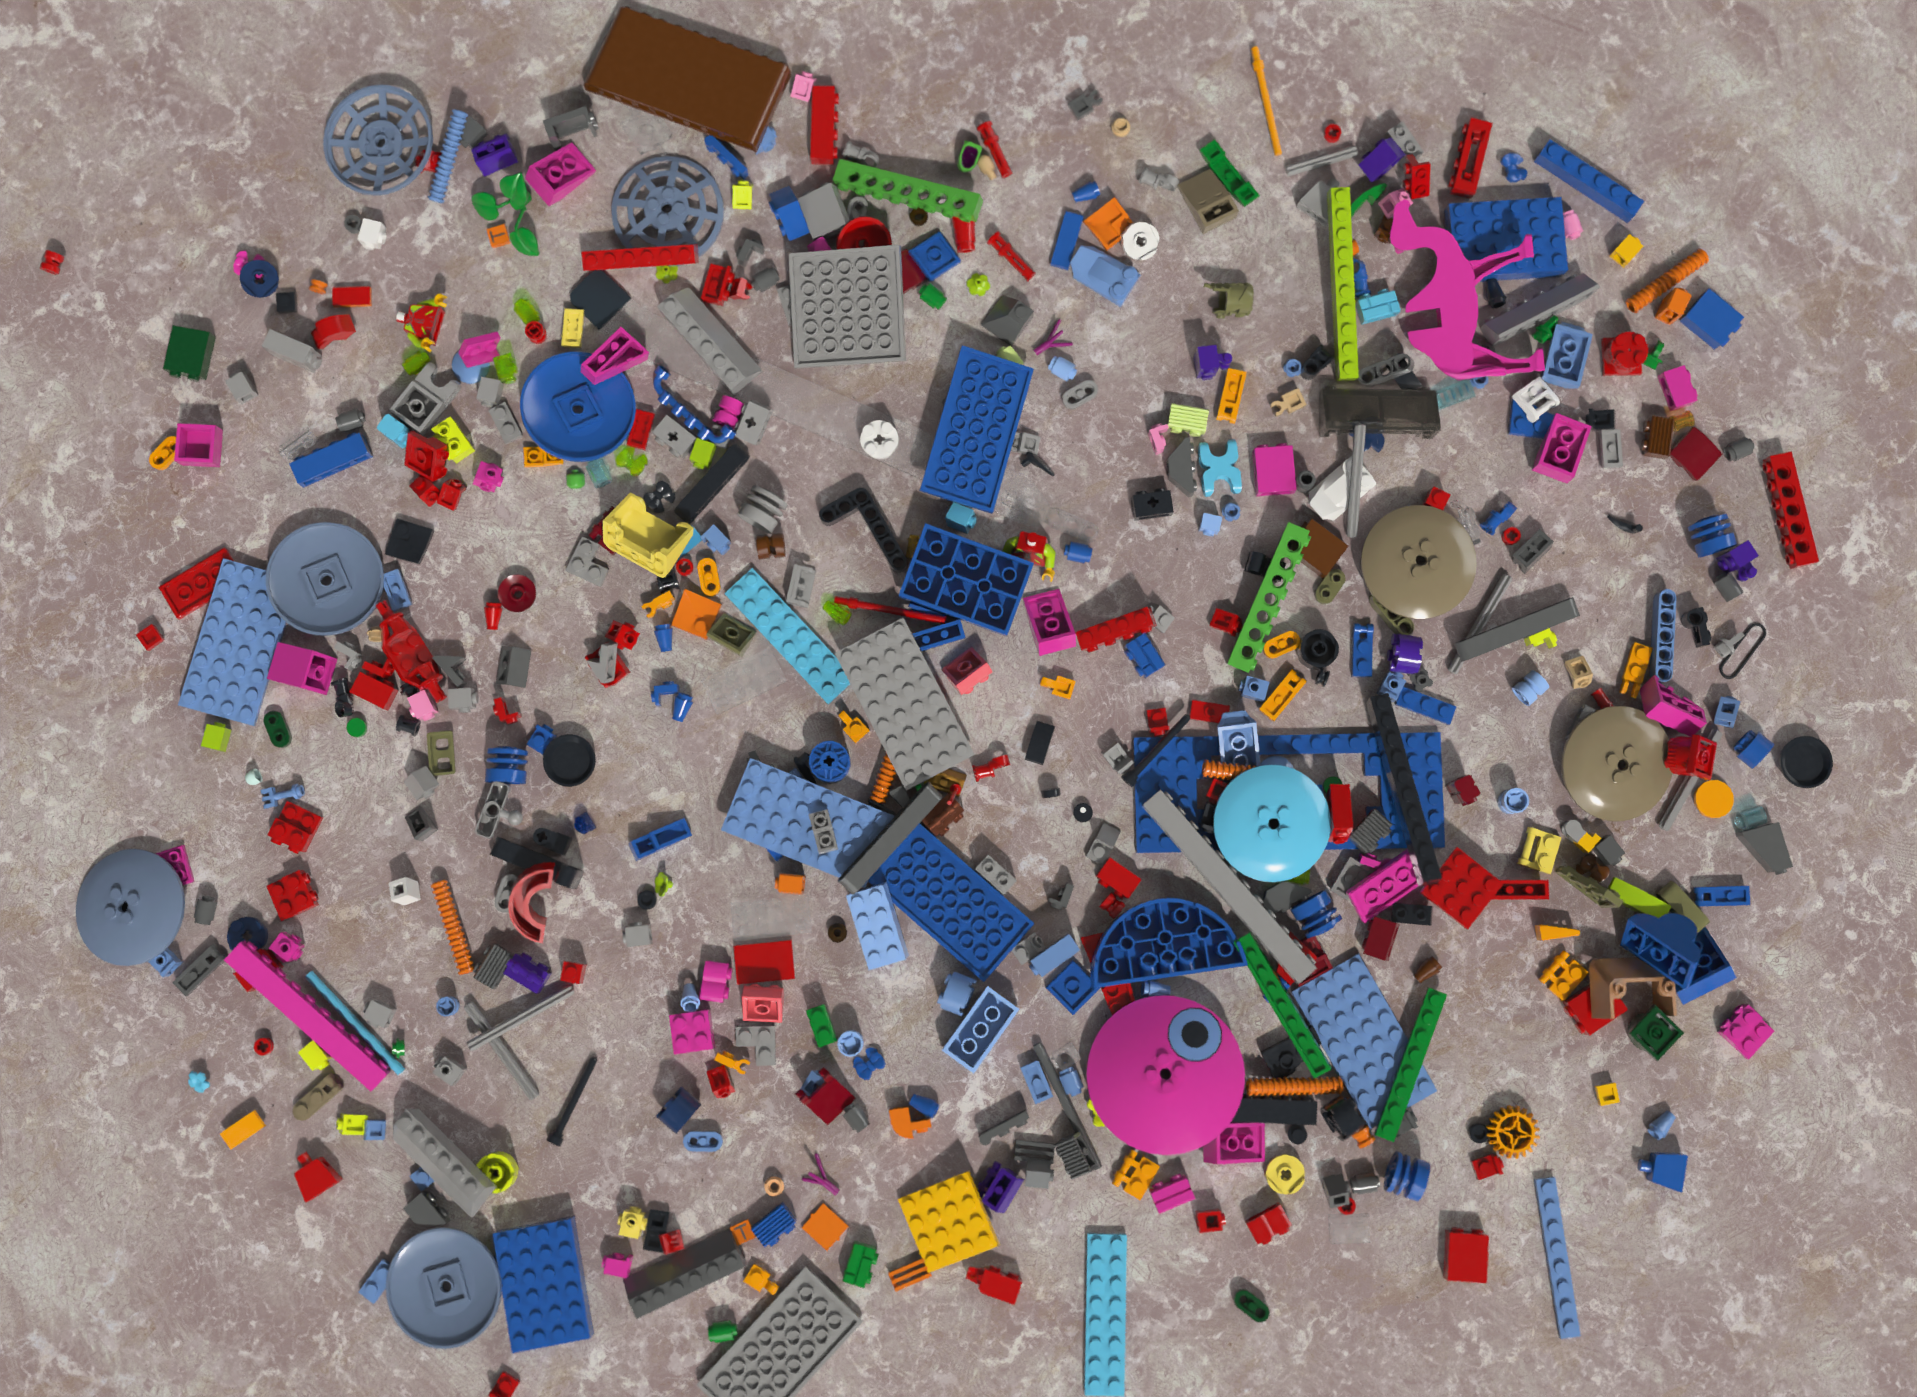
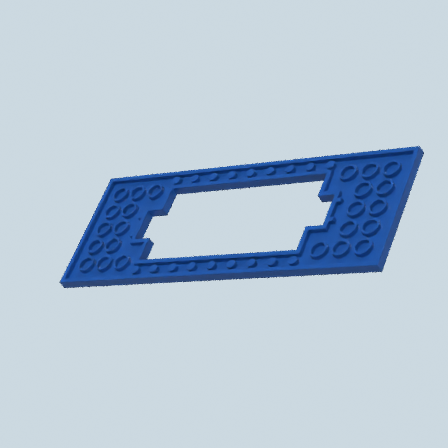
[1133,732,1445,853]

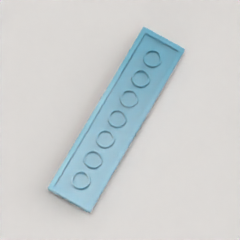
[724,568,850,705]
[1084,1233,1127,1396]

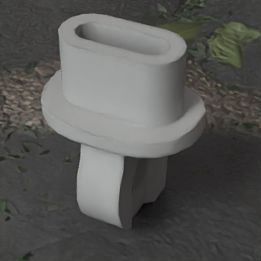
[1714,632,1745,658]

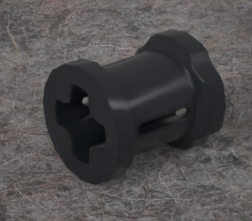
[396,715,421,737]

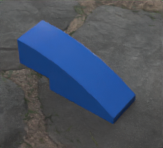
[628,818,692,861]

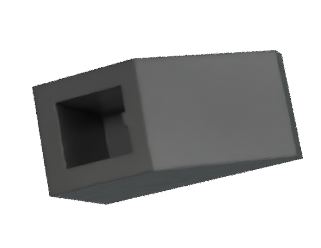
[403,1190,451,1225]

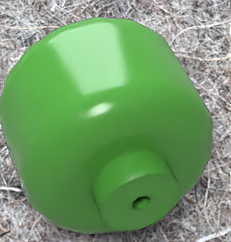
[566,470,585,489]

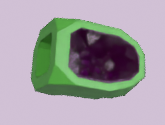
[957,140,983,173]

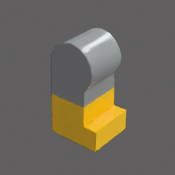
[1561,820,1601,853]

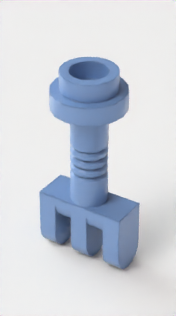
[260,784,305,809]

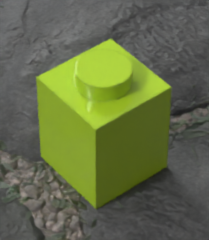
[689,438,717,470]
[201,722,232,752]

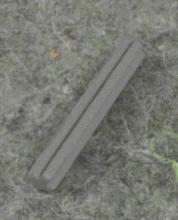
[1286,146,1358,176]

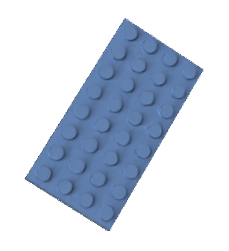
[178,558,287,726]
[721,758,894,888]
[1291,954,1437,1129]

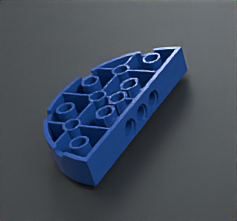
[1090,898,1248,989]

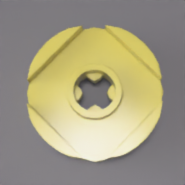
[1265,1154,1305,1194]

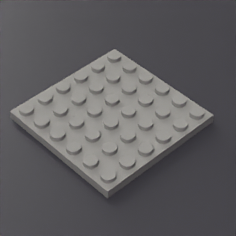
[789,245,906,369]

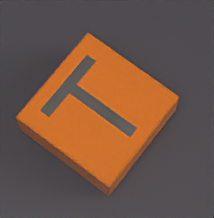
[486,224,511,248]
[730,1219,756,1246]

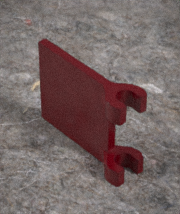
[795,1067,856,1125]

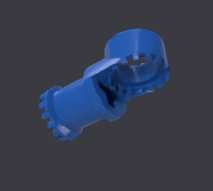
[1353,259,1371,298]
[1480,501,1517,535]

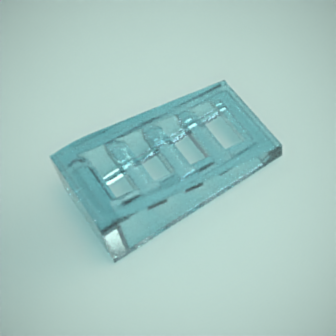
[1433,379,1476,410]

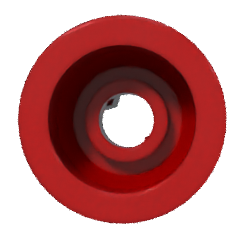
[951,216,976,253]

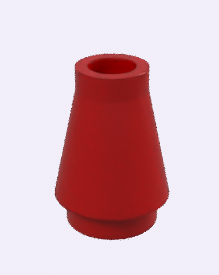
[484,602,503,630]

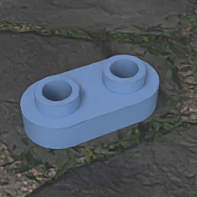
[683,1131,723,1152]

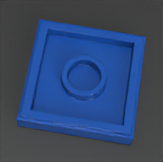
[909,231,961,282]
[1045,960,1100,1015]

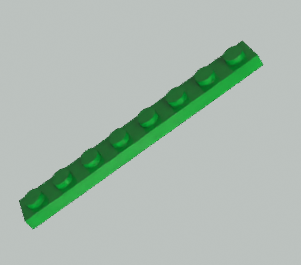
[1233,932,1332,1079]
[1374,987,1447,1142]

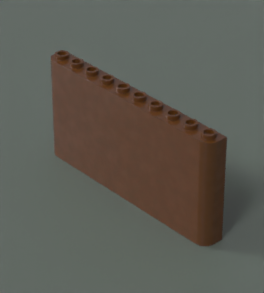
[584,6,791,152]

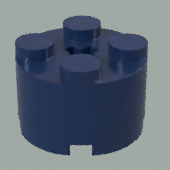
[655,1086,702,1134]

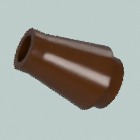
[1413,956,1443,983]

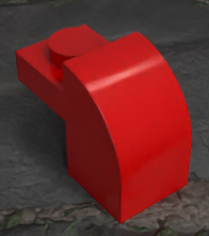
[311,314,356,349]

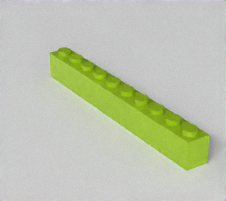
[1327,187,1359,381]

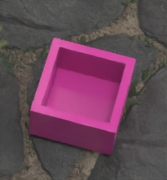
[174,423,223,467]
[669,1009,715,1055]

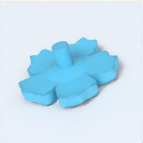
[188,1071,210,1093]

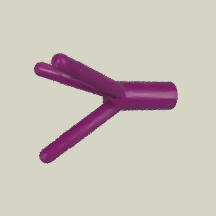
[1033,319,1073,356]
[802,1153,840,1196]

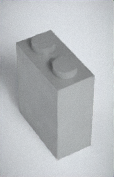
[798,182,850,240]
[262,329,322,373]

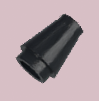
[1486,278,1507,308]

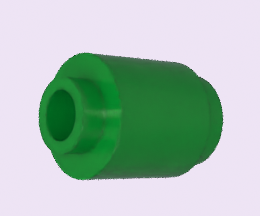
[919,283,947,310]
[708,1320,738,1343]

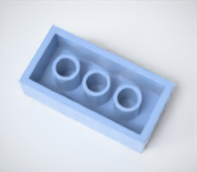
[846,882,909,970]
[942,986,1019,1074]

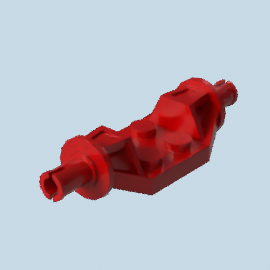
[375,600,447,703]

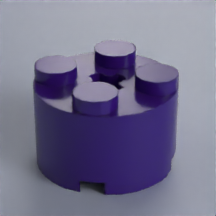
[1387,634,1423,674]

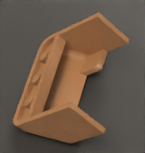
[1589,957,1677,1019]

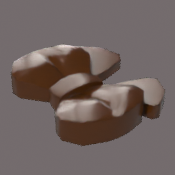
[1576,853,1610,884]

